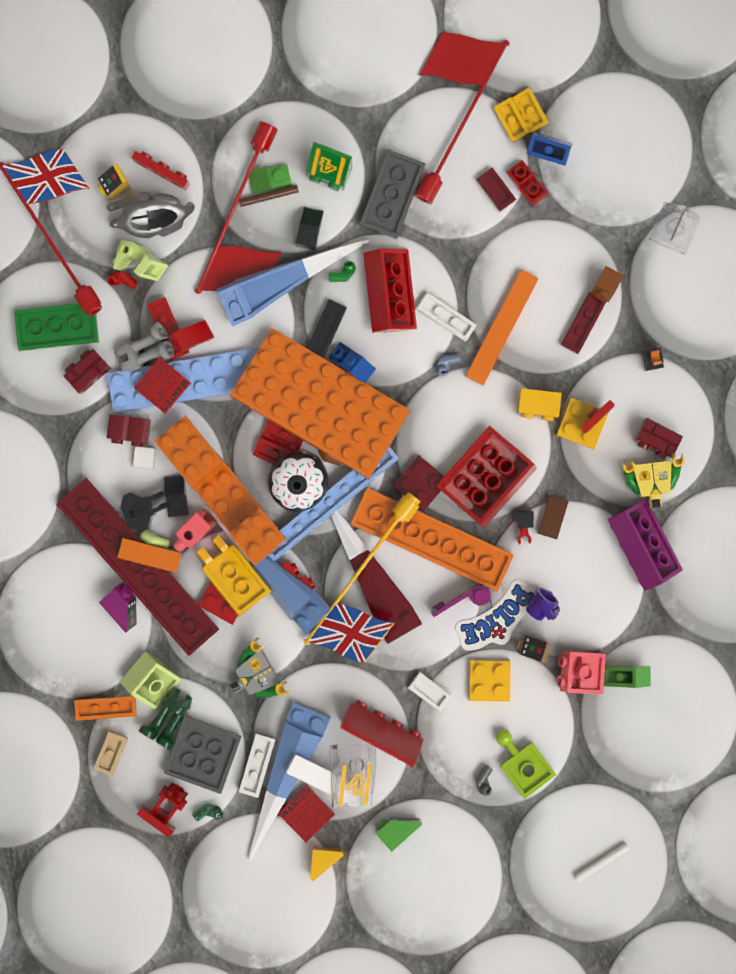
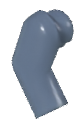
[436,353,461,376]

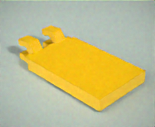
[196,535,271,617]

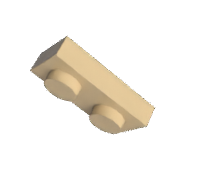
[93,731,128,777]

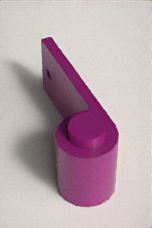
[431,585,490,617]

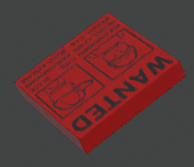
[134,357,191,414]
[278,785,335,843]

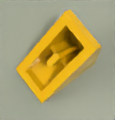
[310,846,344,881]

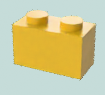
[517,388,562,421]

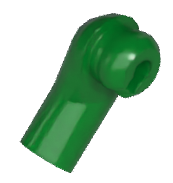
[329,261,356,282]

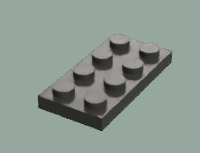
[360,149,426,239]

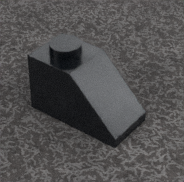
[296,207,324,251]

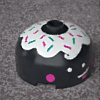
[268,450,329,512]

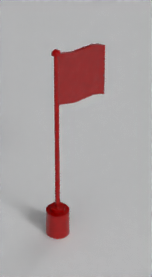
[414,33,510,205]
[194,121,282,294]

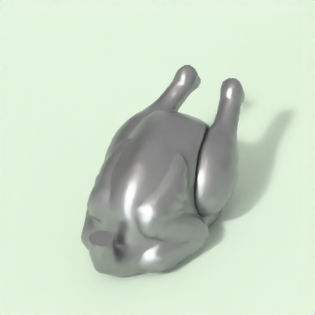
[106,191,195,238]

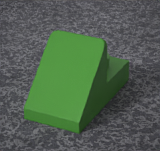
[249,164,292,193]

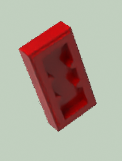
[579,400,615,434]

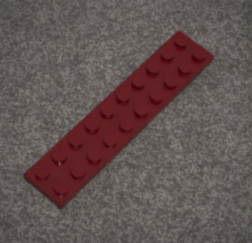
[56,478,220,656]

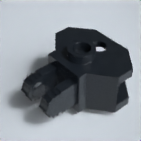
[120,491,169,532]

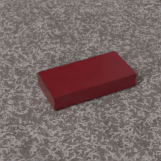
[476,167,516,212]

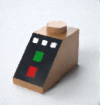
[516,634,551,663]

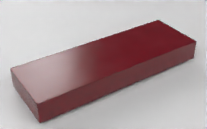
[561,292,606,355]

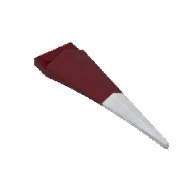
[331,510,422,644]

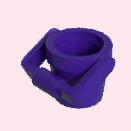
[526,587,560,621]

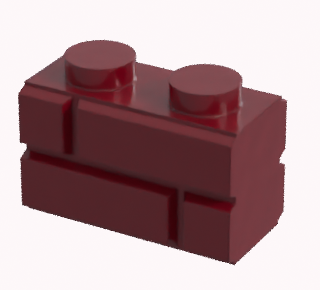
[63,349,111,395]
[634,418,683,460]

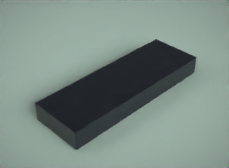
[307,299,347,358]

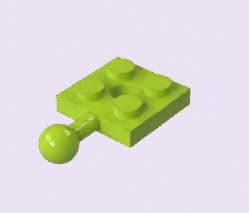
[496,729,557,799]

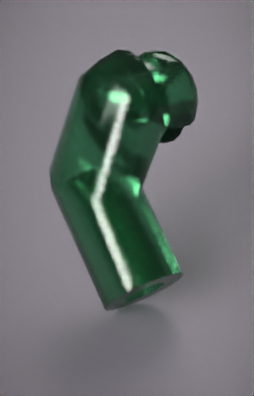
[192,803,223,822]

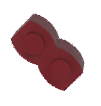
[106,414,151,447]

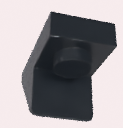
[164,475,189,517]

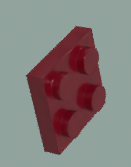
[393,455,444,512]

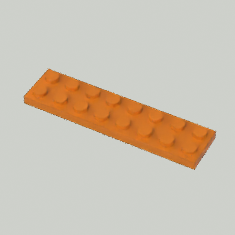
[351,488,514,591]

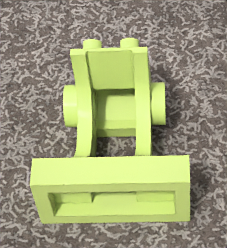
[112,240,169,281]

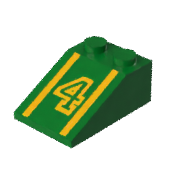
[306,142,353,191]

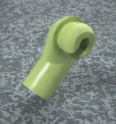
[139,530,169,549]

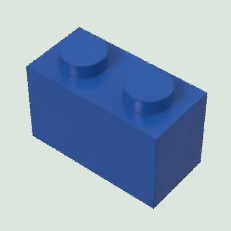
[526,132,573,166]

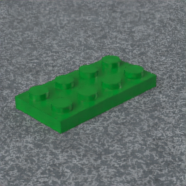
[14,304,99,351]

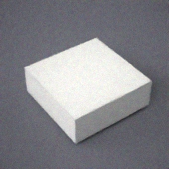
[133,447,156,469]

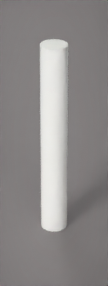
[574,843,630,882]

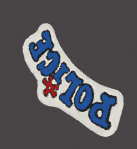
[455,580,535,651]

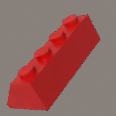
[363,248,417,333]

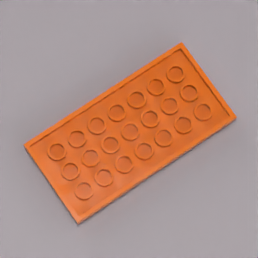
[230,328,411,479]

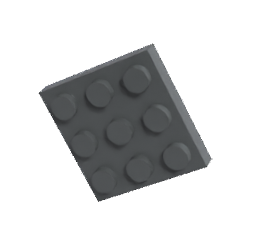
[164,716,242,794]

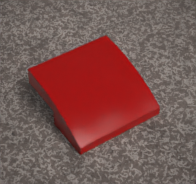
[252,420,303,464]

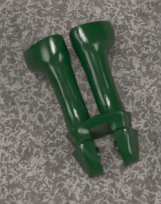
[138,688,192,750]

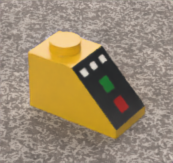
[98,163,131,199]

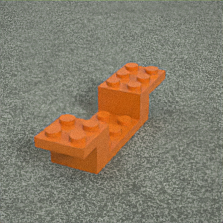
[154,415,287,566]

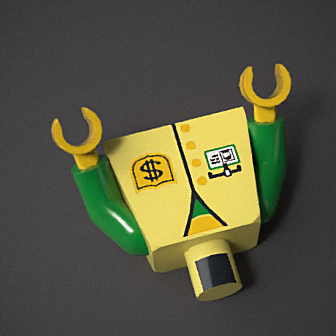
[621,453,685,508]

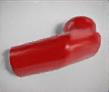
[107,271,138,290]

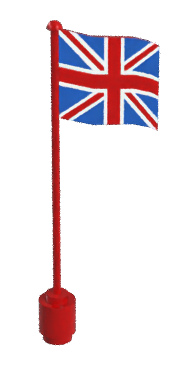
[0,149,103,316]

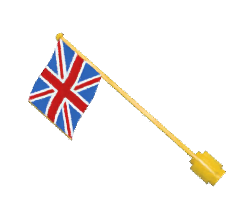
[304,492,421,662]

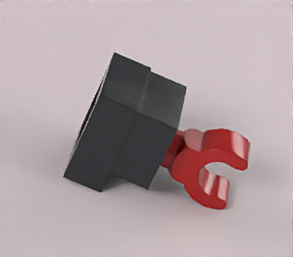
[512,510,534,544]

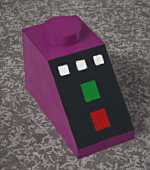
[99,582,137,633]

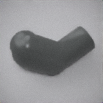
[475,764,493,796]

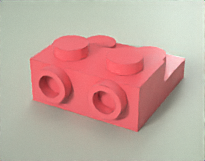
[557,651,606,694]

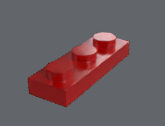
[132,151,190,191]
[147,297,190,361]

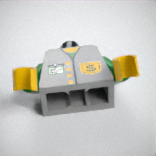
[229,637,290,698]

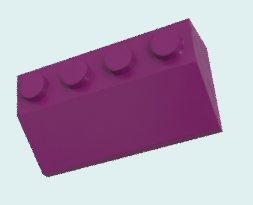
[607,499,683,591]

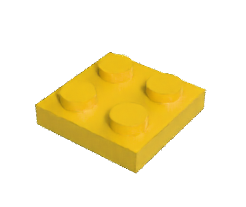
[556,398,609,450]
[469,660,511,702]

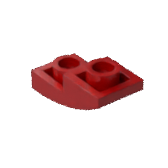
[506,160,548,207]
[171,320,215,352]
[282,561,316,590]

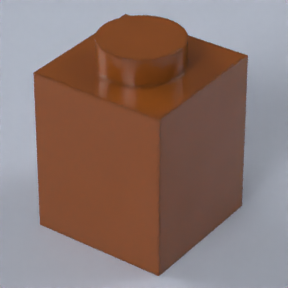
[591,266,624,303]

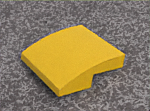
[493,87,550,143]

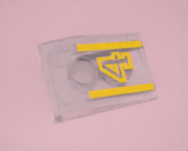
[330,744,377,807]

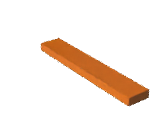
[465,269,539,386]

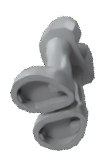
[114,322,174,372]

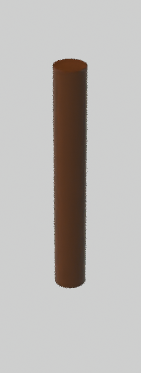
[239,185,299,207]

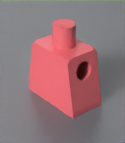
[173,508,218,552]

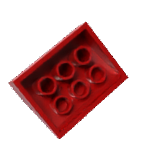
[436,425,537,529]
[340,700,424,767]

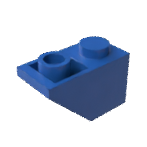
[328,342,376,383]

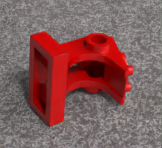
[136,782,188,838]

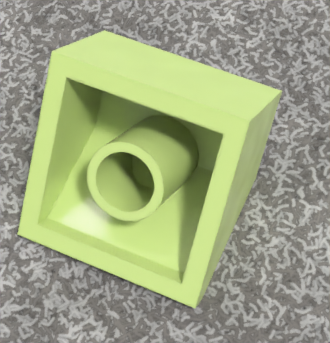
[120,651,181,710]

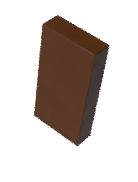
[537,495,569,539]

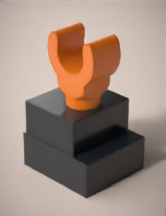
[641,347,664,372]

